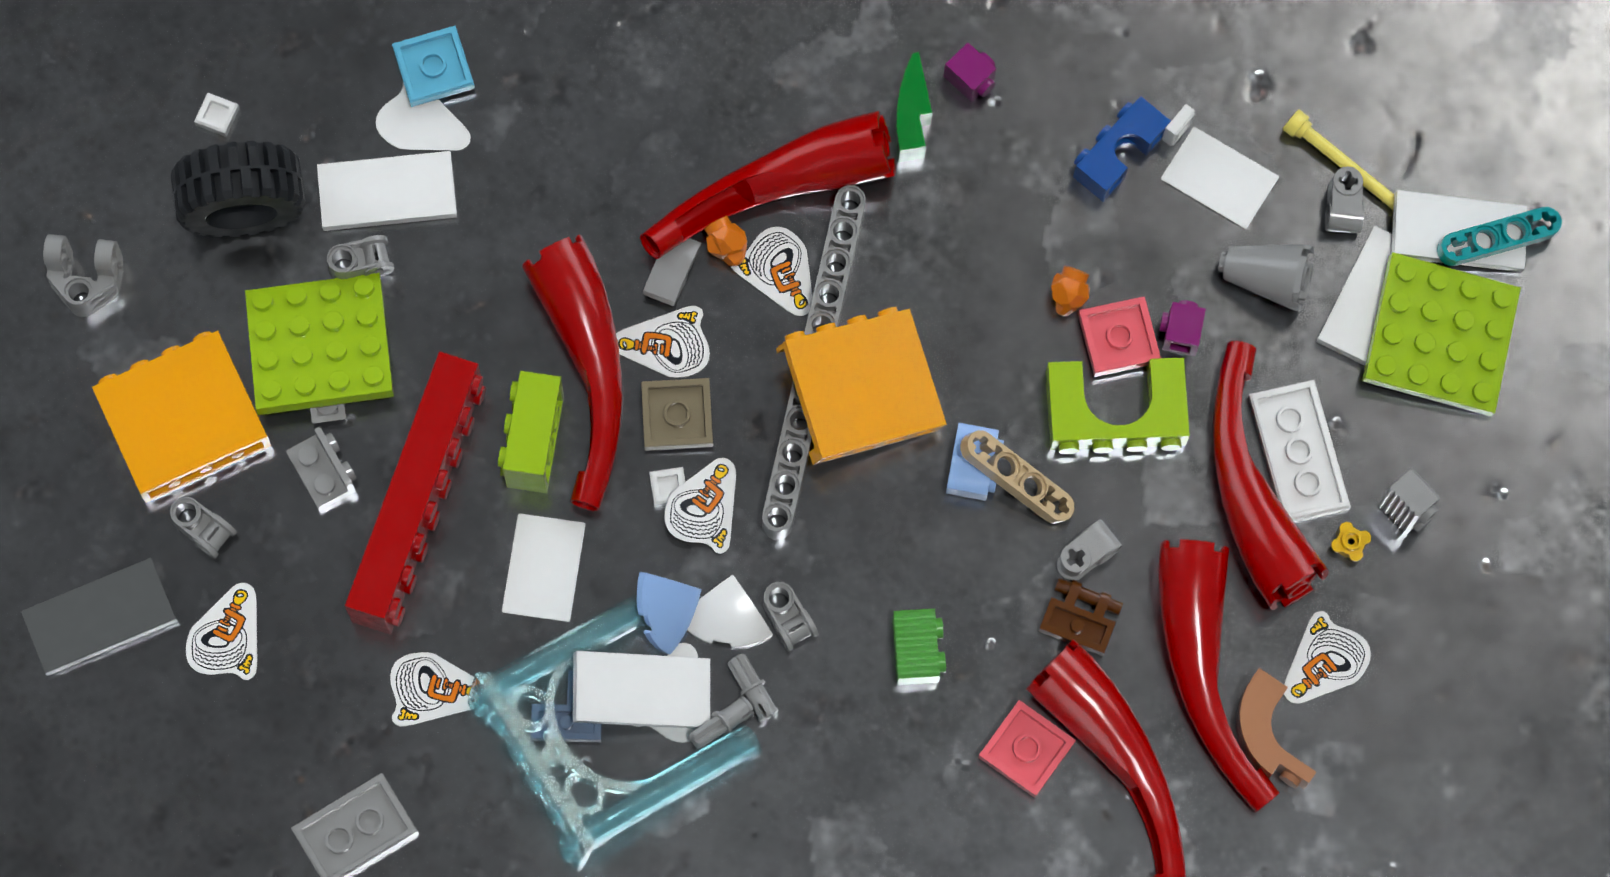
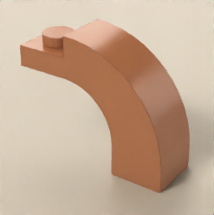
[1236,668,1316,789]

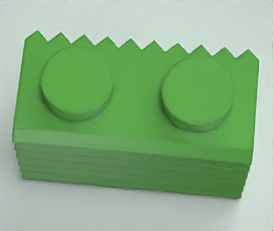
[892,608,946,685]

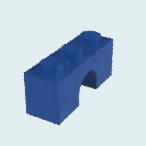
[1073,96,1171,202]

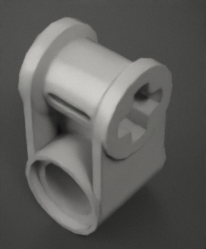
[1325,166,1364,234]
[327,235,395,279]
[170,497,237,559]
[1056,519,1123,581]
[763,582,819,652]

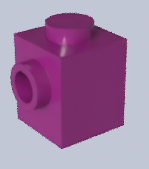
[943,43,997,102]
[1159,300,1206,356]

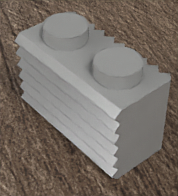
[1379,468,1441,534]

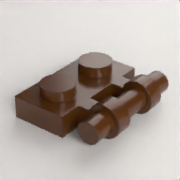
[1038,578,1124,656]

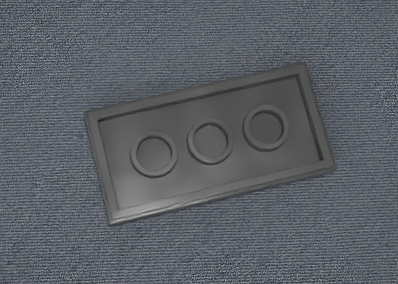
[21,558,177,676]

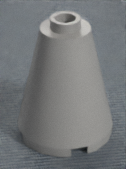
[1218,244,1314,311]

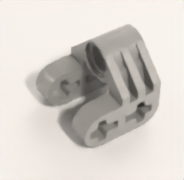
[43,234,124,317]

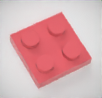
[1078,296,1161,377]
[978,700,1076,798]

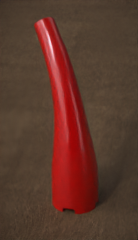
[640,111,896,259]
[522,235,623,511]
[1213,341,1329,610]
[1158,539,1280,813]
[1026,639,1186,877]

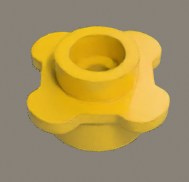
[1331,522,1371,562]

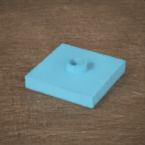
[392,25,475,107]

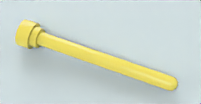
[1282,109,1394,210]

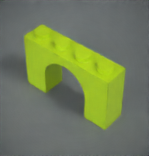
[1046,358,1190,454]

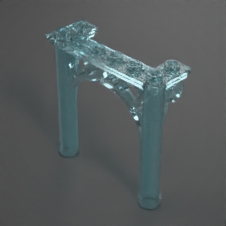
[468,593,762,871]

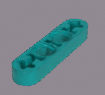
[1437,207,1562,266]

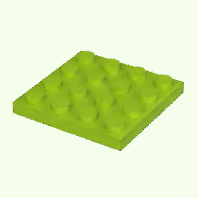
[1362,252,1521,417]
[245,272,394,415]

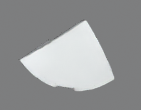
[687,575,773,648]

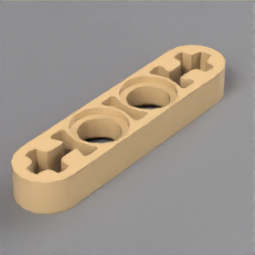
[960,430,1075,524]

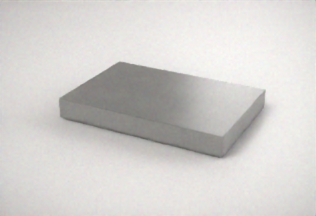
[291,773,419,877]

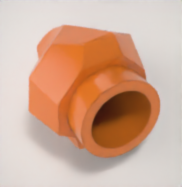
[704,216,748,266]
[1051,265,1090,316]

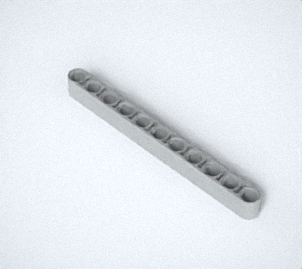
[762,185,865,540]

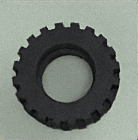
[170,141,306,237]

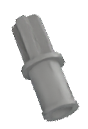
[728,654,779,722]
[689,696,755,749]

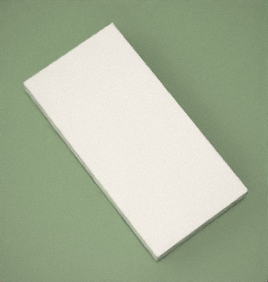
[317,151,457,231]
[1392,190,1527,272]
[1316,226,1432,366]
[1248,380,1351,522]
[573,651,710,729]

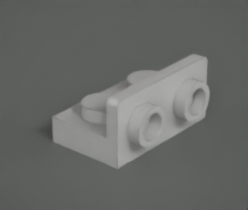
[286,426,357,512]

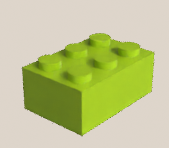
[498,371,564,493]

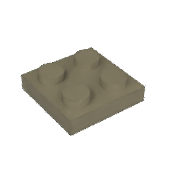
[641,378,713,451]

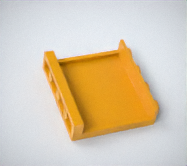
[776,307,947,465]
[92,330,271,503]

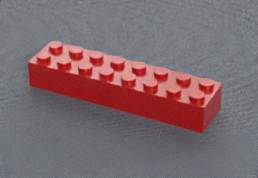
[345,351,486,635]

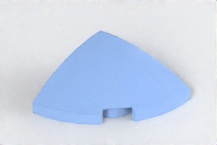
[637,572,702,654]

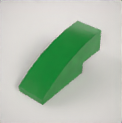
[895,52,932,163]

